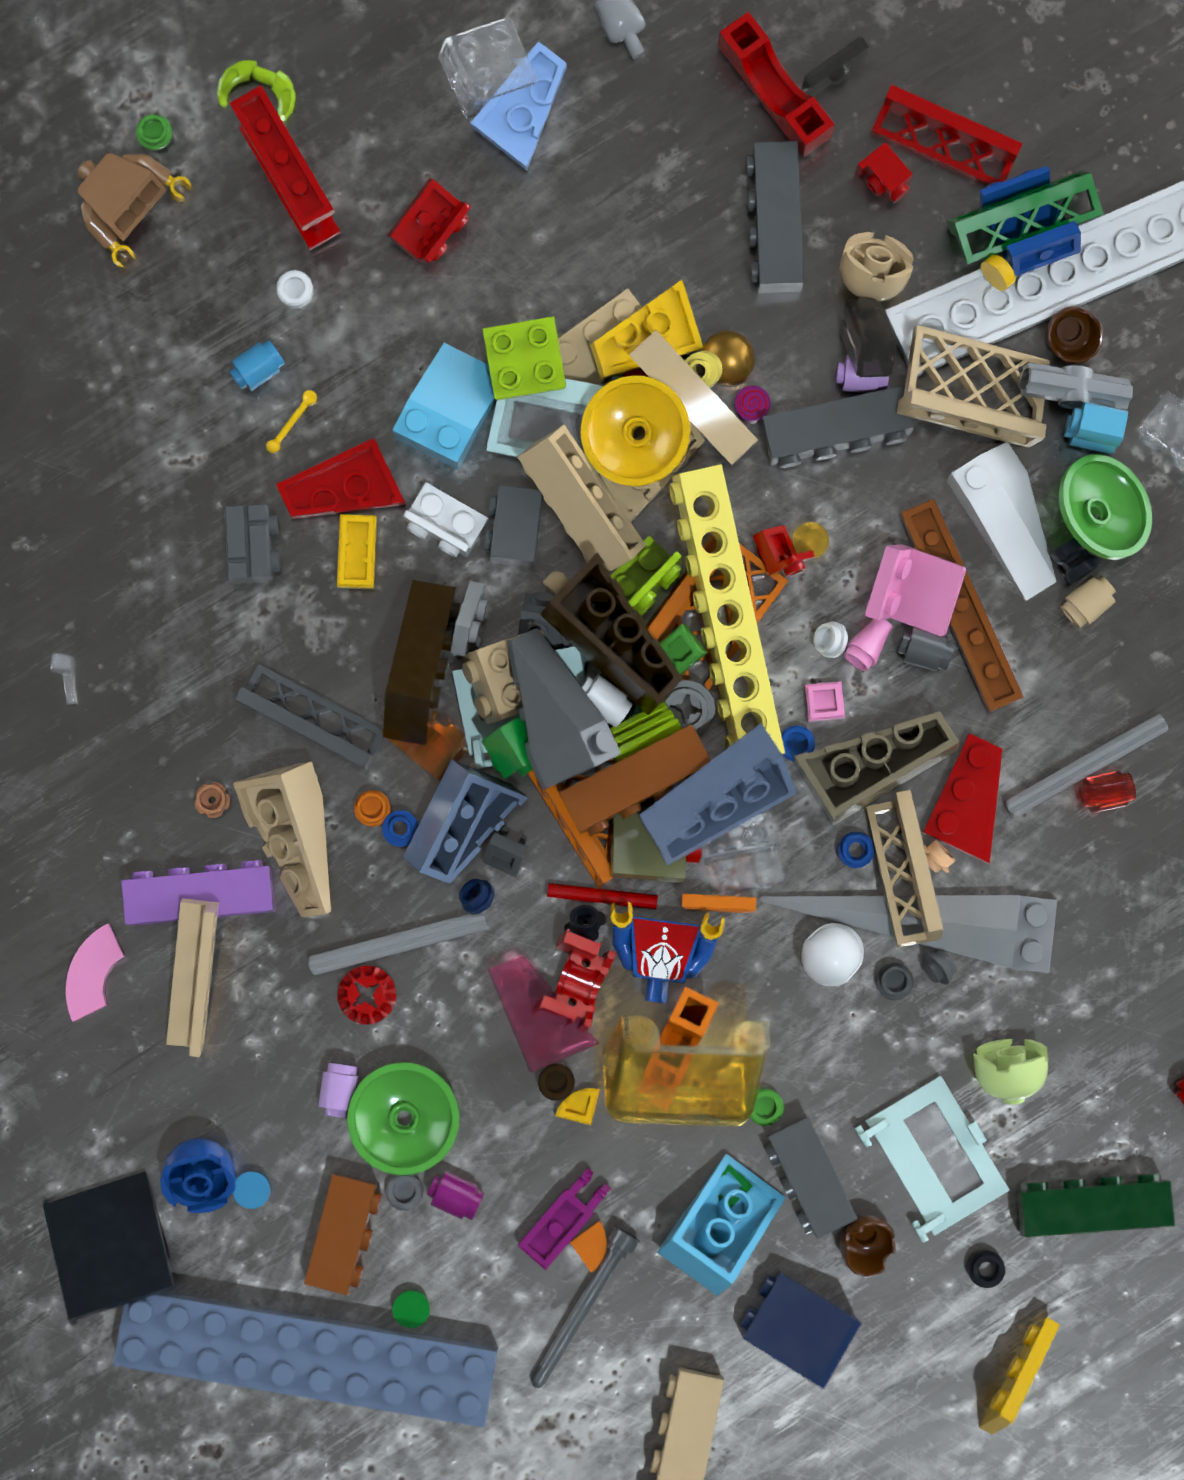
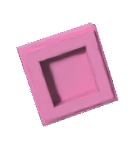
[804,681,845,722]

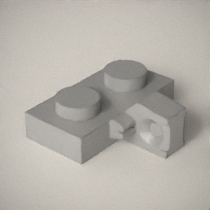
[450,581,488,657]

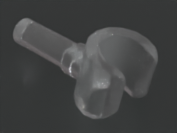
[51,653,76,705]

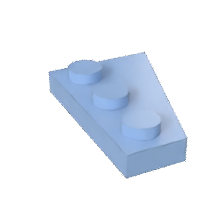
[471,41,566,171]

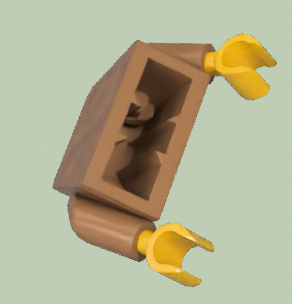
[77,153,191,269]

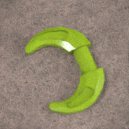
[217,60,296,123]

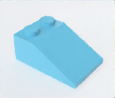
[392,343,496,471]
[657,1154,786,1296]

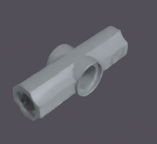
[1018,363,1133,410]

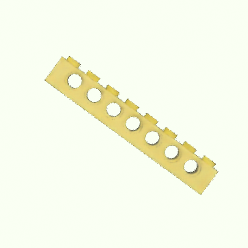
[669,464,785,754]

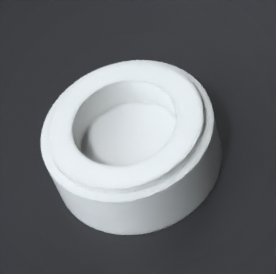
[277,270,314,309]

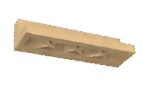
[866,790,943,948]
[166,898,219,1057]

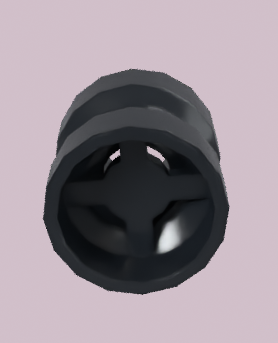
[1050,538,1101,585]

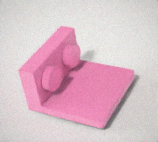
[865,544,966,636]

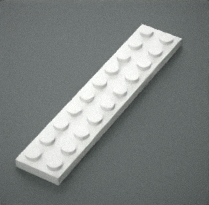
[884,181,1184,377]

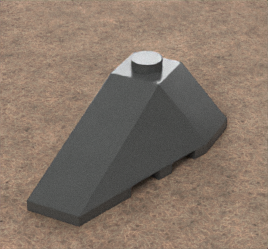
[507,628,621,790]

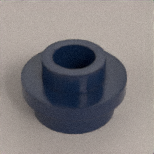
[459,878,495,915]

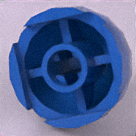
[160,1138,236,1213]

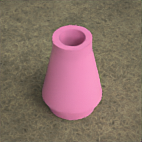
[843,619,893,671]

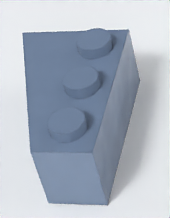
[403,759,529,884]

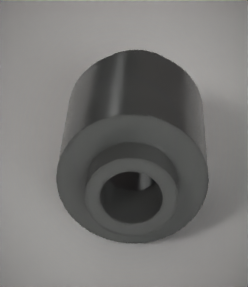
[898,627,955,671]

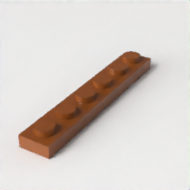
[900,499,1024,713]

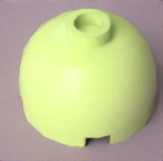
[973,1039,1048,1105]

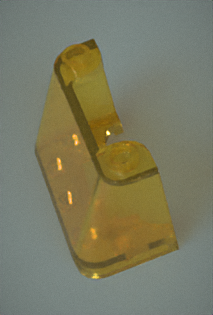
[603,1015,770,1126]

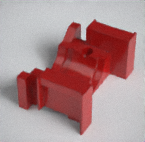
[532,929,616,1032]

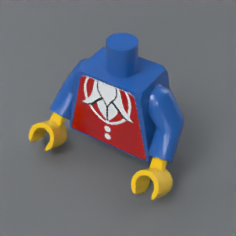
[610,902,725,1004]

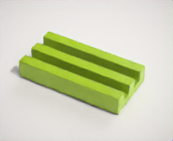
[610,702,682,763]

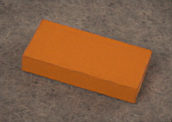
[681,894,757,914]

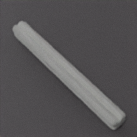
[1005,714,1168,818]
[308,912,487,975]

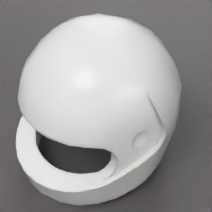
[801,923,864,986]

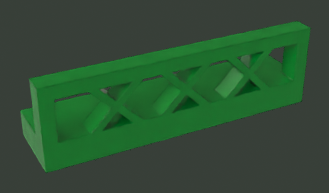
[947,171,1103,264]

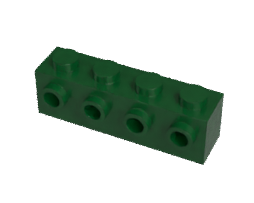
[1016,1173,1175,1238]

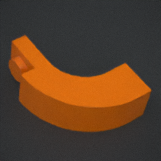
[632,987,719,1111]

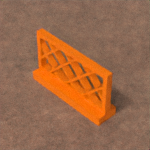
[645,535,788,690]
[527,758,653,888]

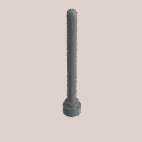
[531,1226,640,1389]

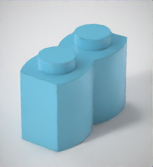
[1064,402,1128,454]

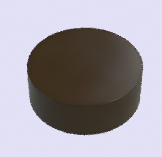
[538,1063,575,1101]

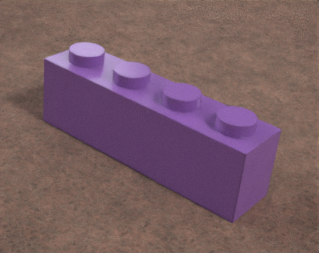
[121,860,276,926]

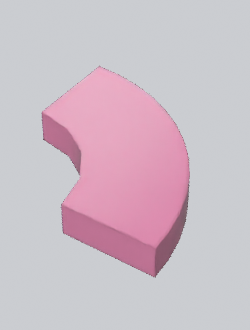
[66,923,126,1022]

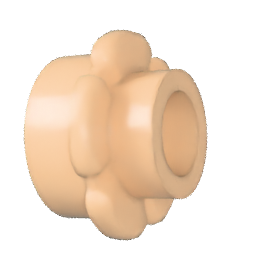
[924,839,955,873]

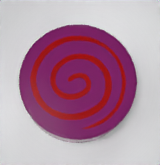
[734,385,771,424]

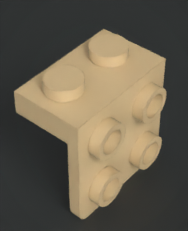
[462,629,545,725]

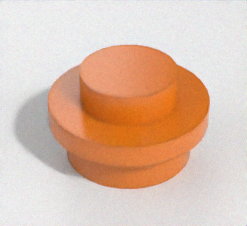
[354,790,391,827]

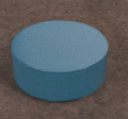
[233,1171,271,1209]

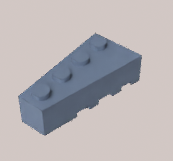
[639,723,796,866]

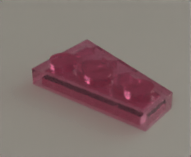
[488,955,600,1073]

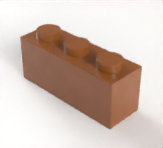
[304,1173,382,1296]

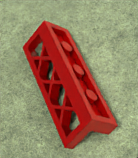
[871,84,1023,186]

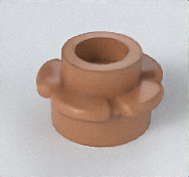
[194,782,231,818]

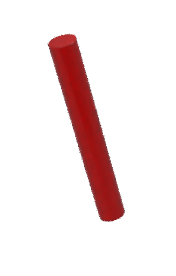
[547,883,658,910]

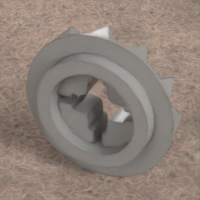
[661,679,716,735]

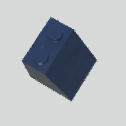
[739,1270,862,1390]

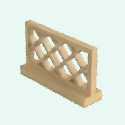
[897,325,1050,448]

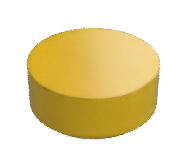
[981,254,1015,292]

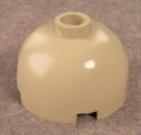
[839,232,914,302]

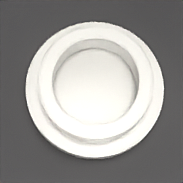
[813,621,848,658]

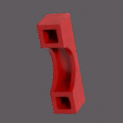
[718,11,835,158]

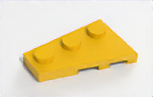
[590,280,703,379]
[979,1317,1060,1435]

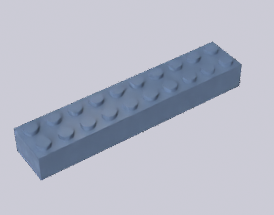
[113,1292,499,1428]

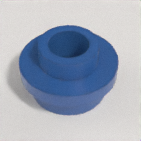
[382,810,419,847]
[837,832,875,868]

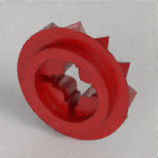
[337,966,396,1025]

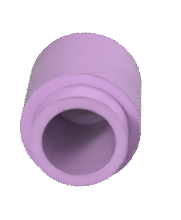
[836,355,889,393]
[318,1063,360,1118]

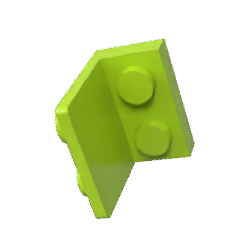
[482,316,566,401]
[611,536,682,617]

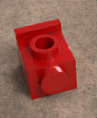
[855,142,913,203]

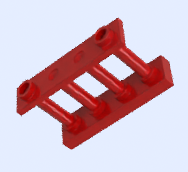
[229,85,341,250]

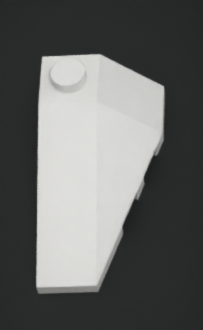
[946,442,1057,602]

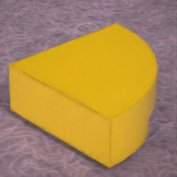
[555,1088,600,1125]

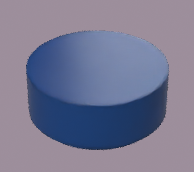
[781,725,815,763]

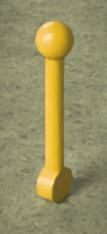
[266,390,317,453]

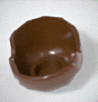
[1046,306,1103,363]
[840,1215,896,1277]

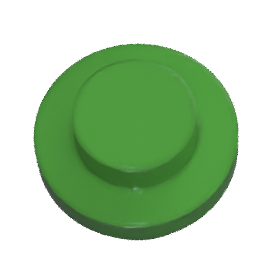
[136,114,173,151]

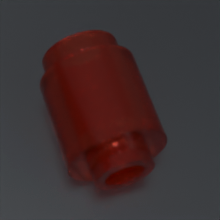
[1078,770,1136,814]

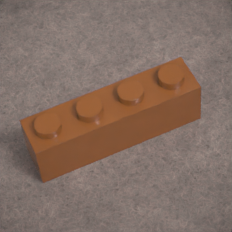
[559,724,711,837]

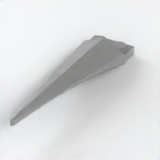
[760,895,1058,974]

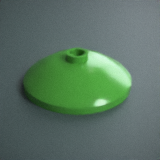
[1059,454,1152,560]
[347,1063,459,1175]

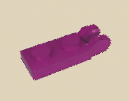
[517,1168,611,1270]

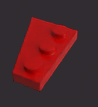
[276,438,406,519]
[922,733,1003,864]

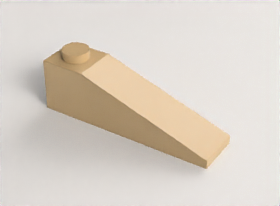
[233,761,331,917]

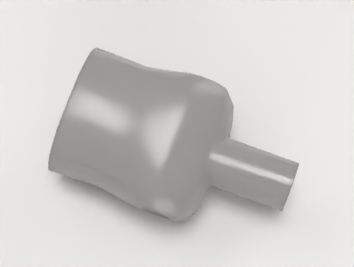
[594,0,645,59]

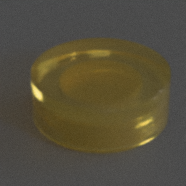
[792,522,829,560]

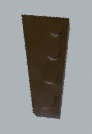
[540,552,683,716]
[383,580,461,745]

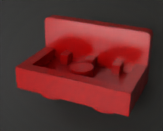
[386,179,471,263]

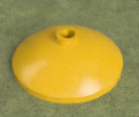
[581,376,691,487]

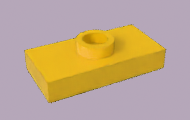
[337,514,377,590]

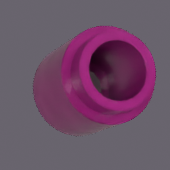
[426,1171,484,1220]

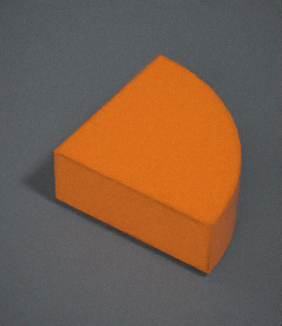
[570,1220,607,1273]

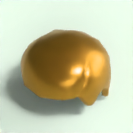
[701,330,755,386]

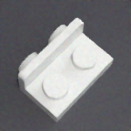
[403,482,489,557]

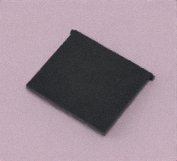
[43,1171,175,1325]

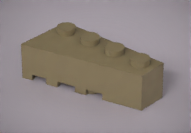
[794,711,959,826]

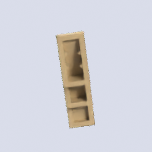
[629,330,758,465]

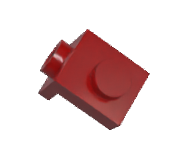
[753,525,815,577]

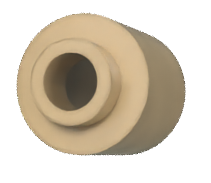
[1060,575,1116,629]

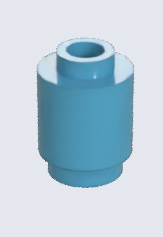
[229,340,285,391]

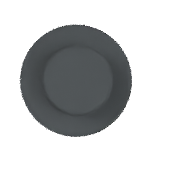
[923,949,957,985]
[876,963,914,1000]

